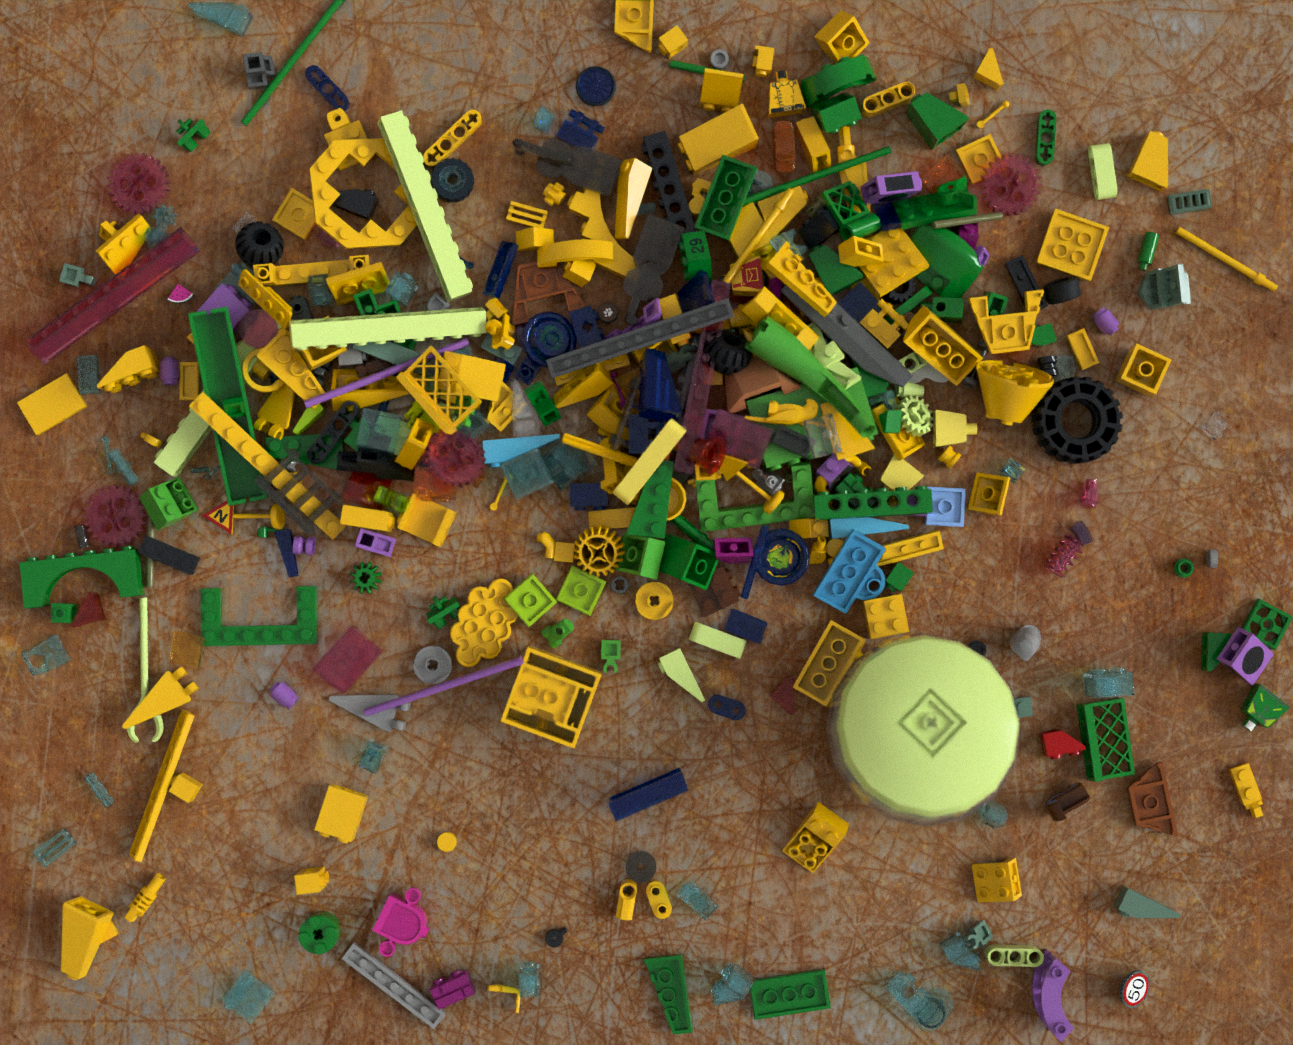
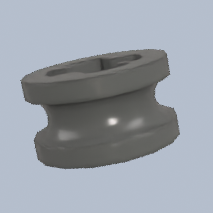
[611,576,629,594]

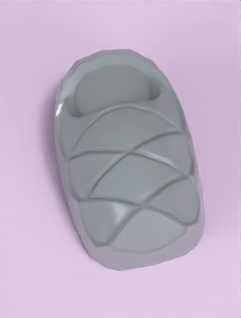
[1010,625,1041,661]

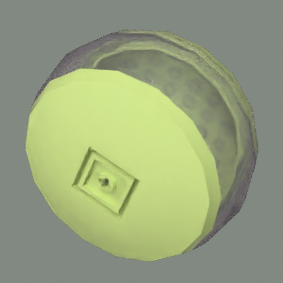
[826,633,1021,827]

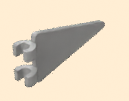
[329,694,411,732]

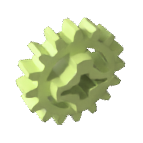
[897,395,934,437]

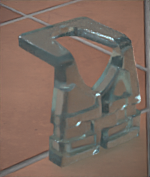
[770,228,809,256]
[21,634,71,675]

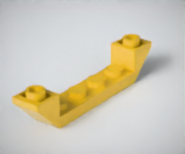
[253,255,370,286]

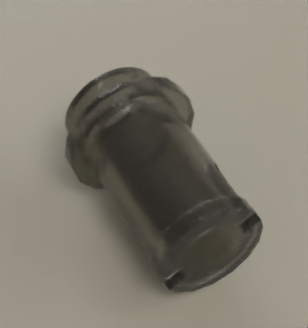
[73,524,91,549]

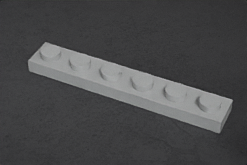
[342,942,446,1029]

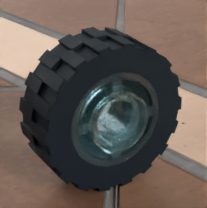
[431,158,474,203]

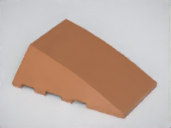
[725,353,802,415]

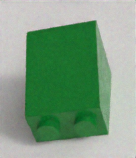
[905,92,969,150]
[659,532,719,590]

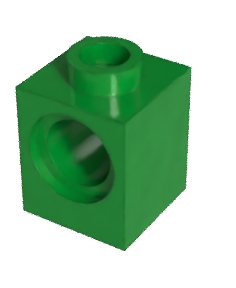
[51,603,78,623]

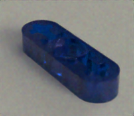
[305,65,350,112]

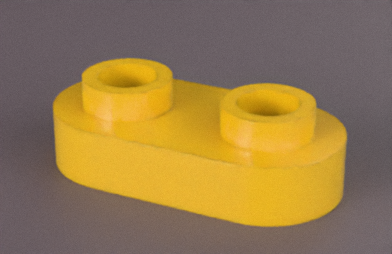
[646,880,672,919]

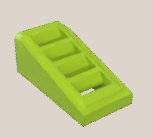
[293,403,327,435]

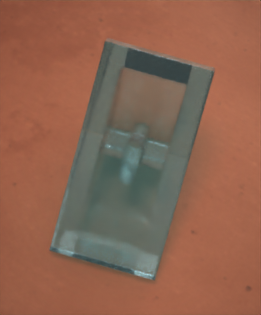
[359,739,389,774]

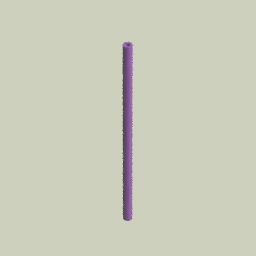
[304,338,469,408]
[364,657,524,716]

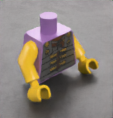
[814,452,871,510]

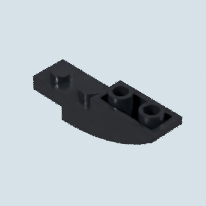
[337,447,416,481]

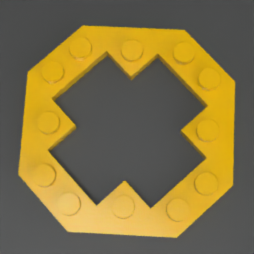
[309,138,417,249]

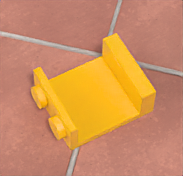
[396,493,457,547]

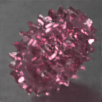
[107,152,171,216]
[979,153,1042,216]
[423,427,486,489]
[83,484,147,547]

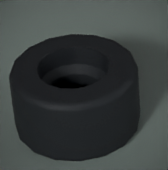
[1043,276,1082,305]

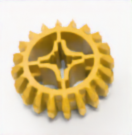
[573,525,625,577]

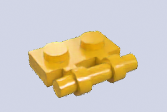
[860,299,909,349]

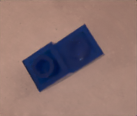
[513,343,551,386]

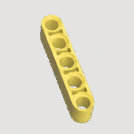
[613,418,687,505]

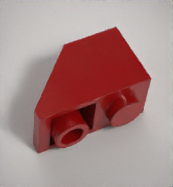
[1039,729,1086,759]

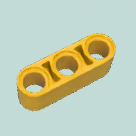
[860,82,915,118]

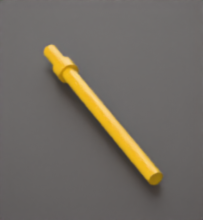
[722,188,794,285]
[1175,226,1278,292]

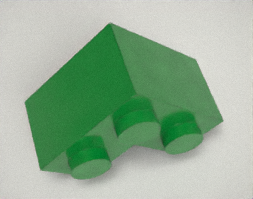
[353,289,402,315]

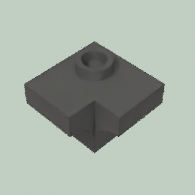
[243,52,275,90]

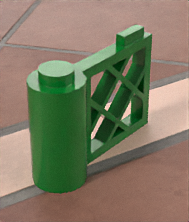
[820,181,881,241]

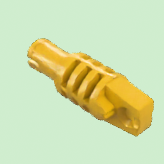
[124,873,166,922]

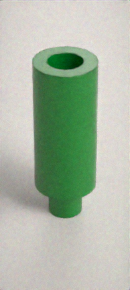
[1137,232,1159,271]

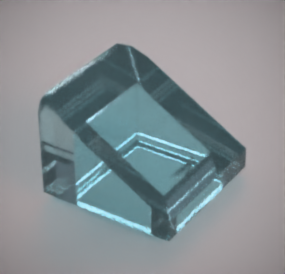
[533,106,554,133]

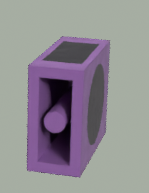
[860,171,922,205]
[1217,627,1274,686]

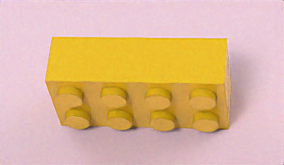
[793,620,866,707]

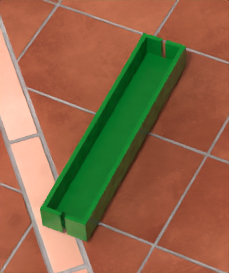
[188,307,268,506]

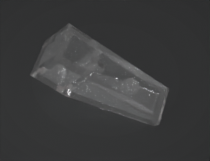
[510,378,542,438]

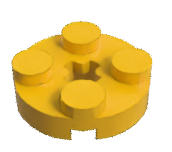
[635,582,673,620]

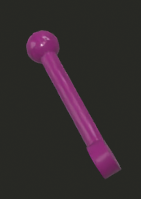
[610,372,628,408]

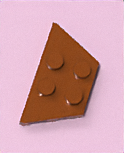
[1127,762,1178,836]

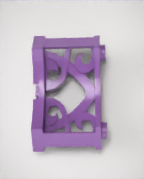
[1031,948,1074,1042]

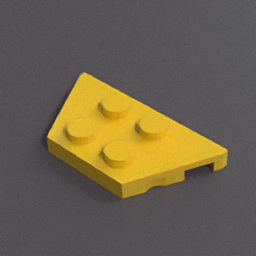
[614,0,654,53]

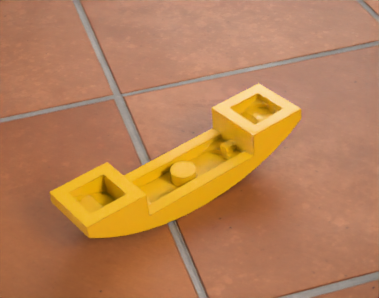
[537,239,613,268]
[588,507,636,531]

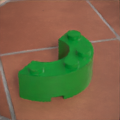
[800,54,877,109]

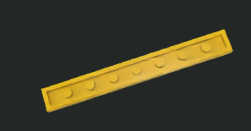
[129,709,195,862]

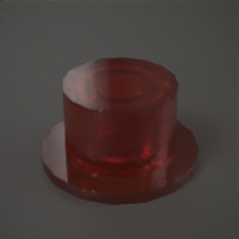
[690,436,726,475]

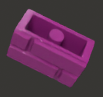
[429,969,476,1010]

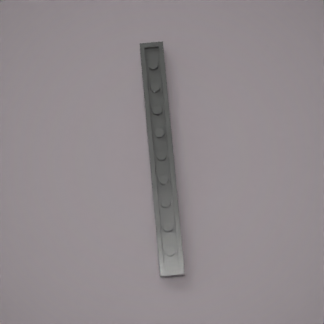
[546,298,735,378]

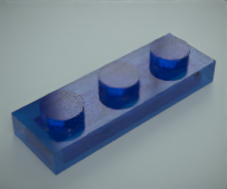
[482,241,519,299]

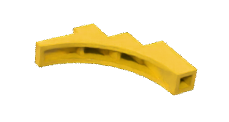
[567,160,644,284]

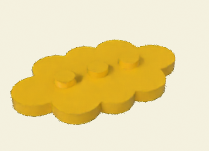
[450,578,518,667]

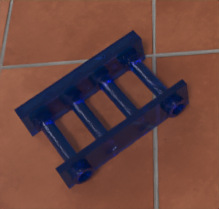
[608,767,688,821]

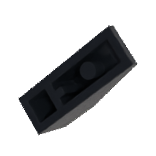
[331,189,379,221]

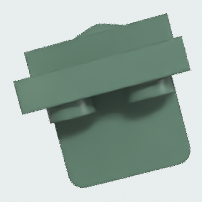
[1138,264,1191,310]

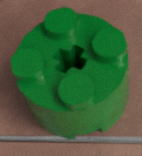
[298,911,341,955]

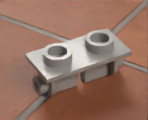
[752,468,785,495]

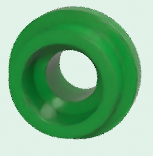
[1174,558,1194,578]

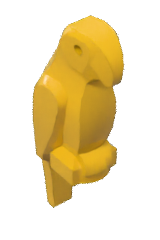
[745,399,818,425]

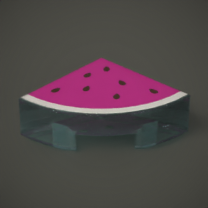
[167,284,195,304]

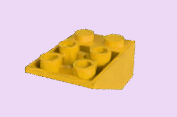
[97,345,160,393]
[782,802,849,873]

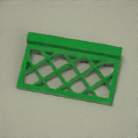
[1076,698,1135,782]

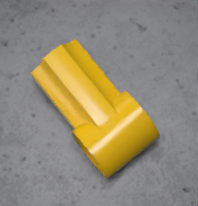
[615,879,637,920]

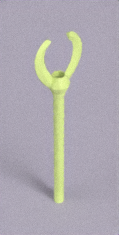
[127,598,164,743]

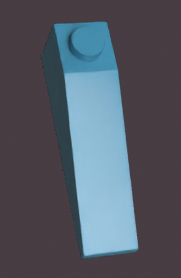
[483,434,560,468]
[828,517,909,539]

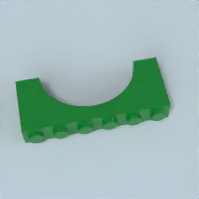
[19,546,145,609]

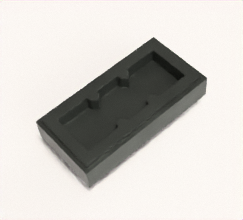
[771,424,815,459]

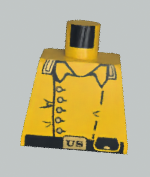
[768,71,806,118]

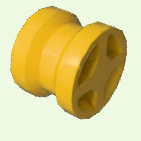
[937,445,961,469]

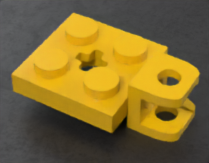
[324,108,375,171]

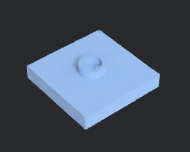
[925,487,966,527]

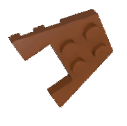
[512,261,586,326]

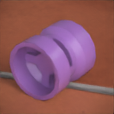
[293,535,316,556]

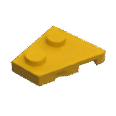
[486,382,526,432]

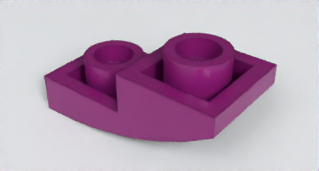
[767,277,783,298]

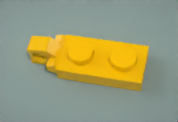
[1229,762,1263,818]

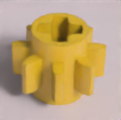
[542,182,566,207]

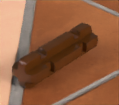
[355,359,393,377]

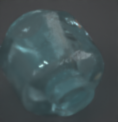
[978,800,1008,829]

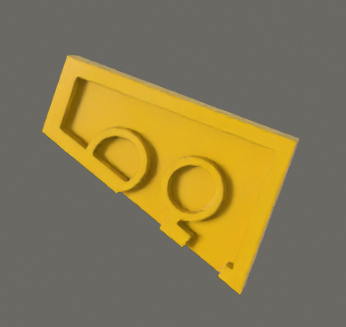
[95,214,152,280]
[819,402,875,461]

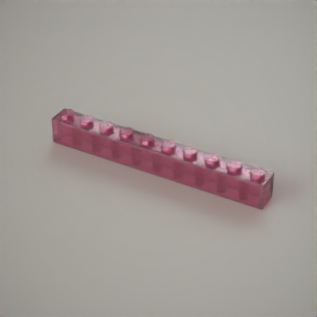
[25,227,200,364]
[673,280,731,475]

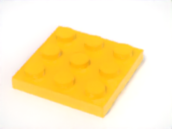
[1035,208,1109,282]
[857,222,929,298]

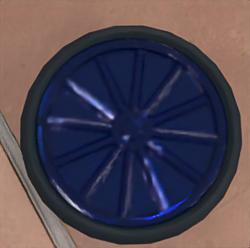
[576,66,616,106]

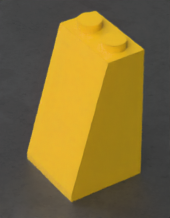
[677,104,759,175]

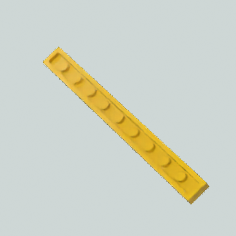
[189,392,346,540]

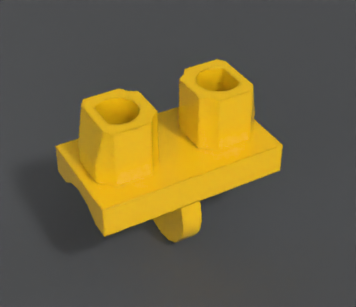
[485,314,515,350]

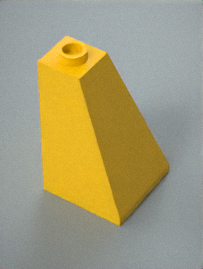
[61,896,114,980]

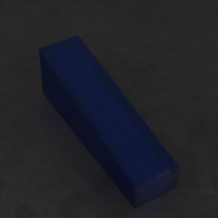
[274,529,299,578]

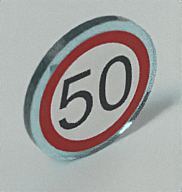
[1120,970,1150,1008]

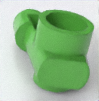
[541,618,574,649]

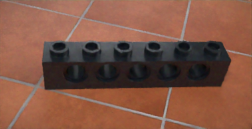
[641,131,696,250]

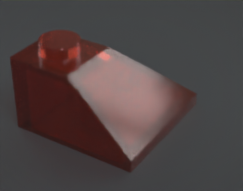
[342,472,392,511]

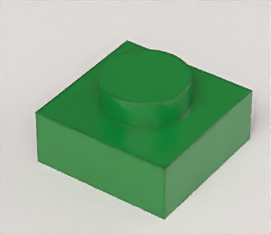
[222,397,246,418]

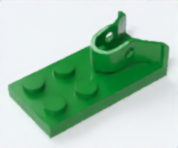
[892,175,977,230]

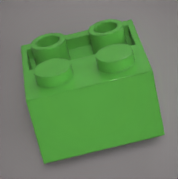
[139,477,198,531]

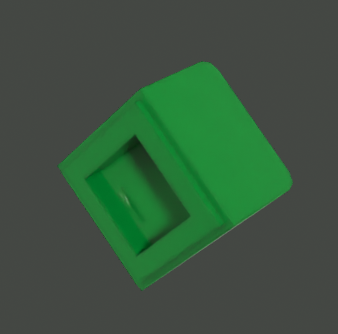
[879,410,902,433]

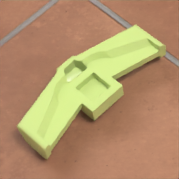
[808,322,861,389]

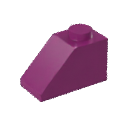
[713,538,753,564]

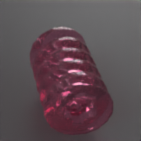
[1045,534,1084,578]

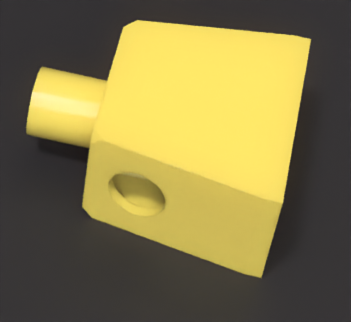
[933,410,977,448]
[878,454,924,501]

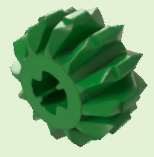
[350,562,382,594]

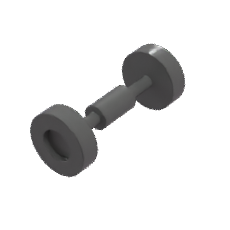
[961,340,989,389]

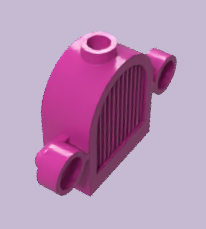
[372,887,430,957]

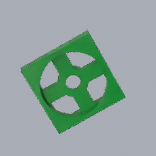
[1242,598,1293,650]

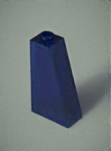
[638,348,682,422]

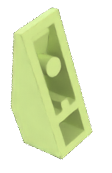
[657,648,705,702]

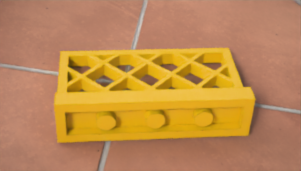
[396,346,482,435]

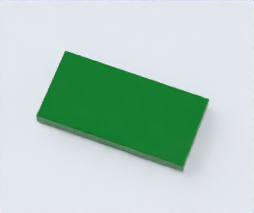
[748,969,831,1020]

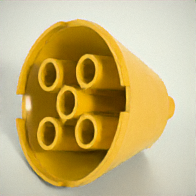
[976,360,1054,425]

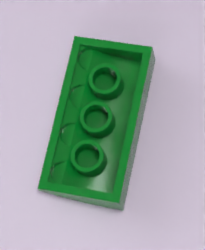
[694,155,758,240]

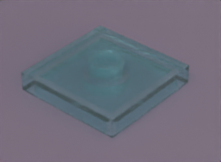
[356,408,401,454]

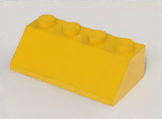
[903,305,983,386]

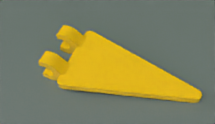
[253,384,295,440]
[122,666,199,729]

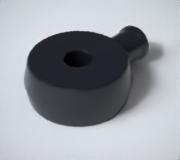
[545,927,568,947]

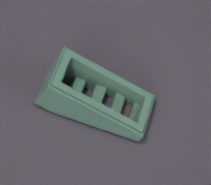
[1167,189,1212,215]

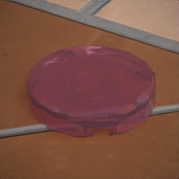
[239,309,278,348]

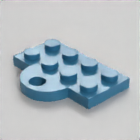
[813,529,886,614]

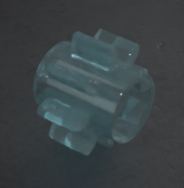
[152,203,178,229]
[144,225,169,250]

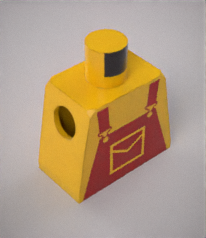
[720,256,763,296]

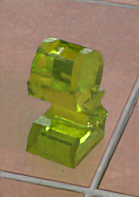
[373,485,410,513]

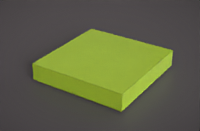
[556,565,607,616]
[503,573,557,627]

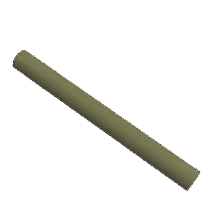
[932,212,1003,229]
[146,513,155,587]

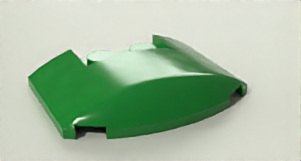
[910,224,984,298]

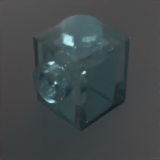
[308,274,332,306]

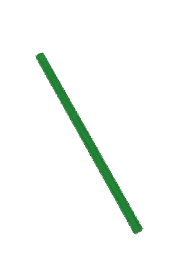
[241,0,344,126]
[743,146,891,206]

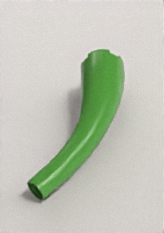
[745,316,876,438]

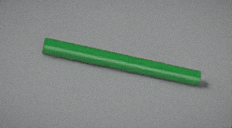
[670,60,745,83]

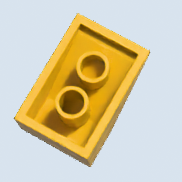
[699,68,743,113]
[438,351,506,402]

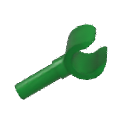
[257,527,285,538]

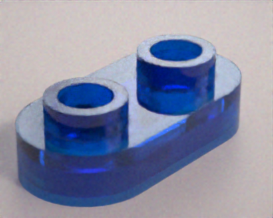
[708,694,746,720]

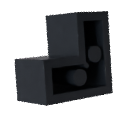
[797,202,848,250]

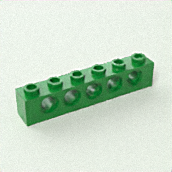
[813,486,933,520]

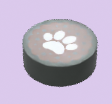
[598,303,617,323]

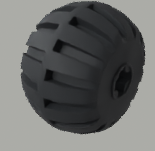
[235,221,284,267]
[703,330,751,376]

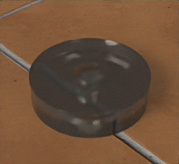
[626,850,656,883]

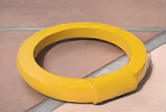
[242,347,284,393]

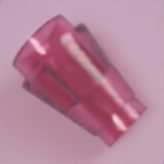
[1079,479,1099,509]

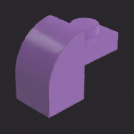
[354,527,396,557]

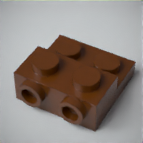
[688,566,741,617]

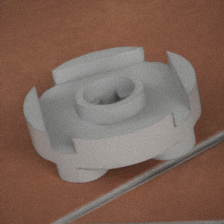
[414,646,453,684]

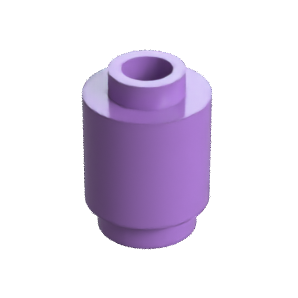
[1092,307,1120,336]
[159,357,180,385]
[269,681,299,710]

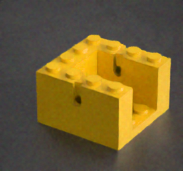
[501,646,603,748]

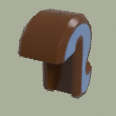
[1045,783,1090,822]

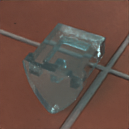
[867,390,897,410]

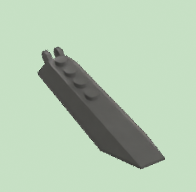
[780,285,913,388]

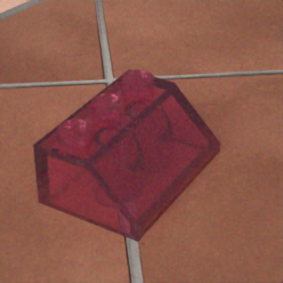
[704,408,774,470]
[312,626,383,694]

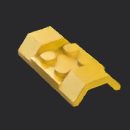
[737,286,819,350]

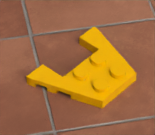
[968,289,1044,354]

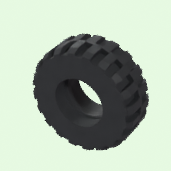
[1031,376,1123,464]

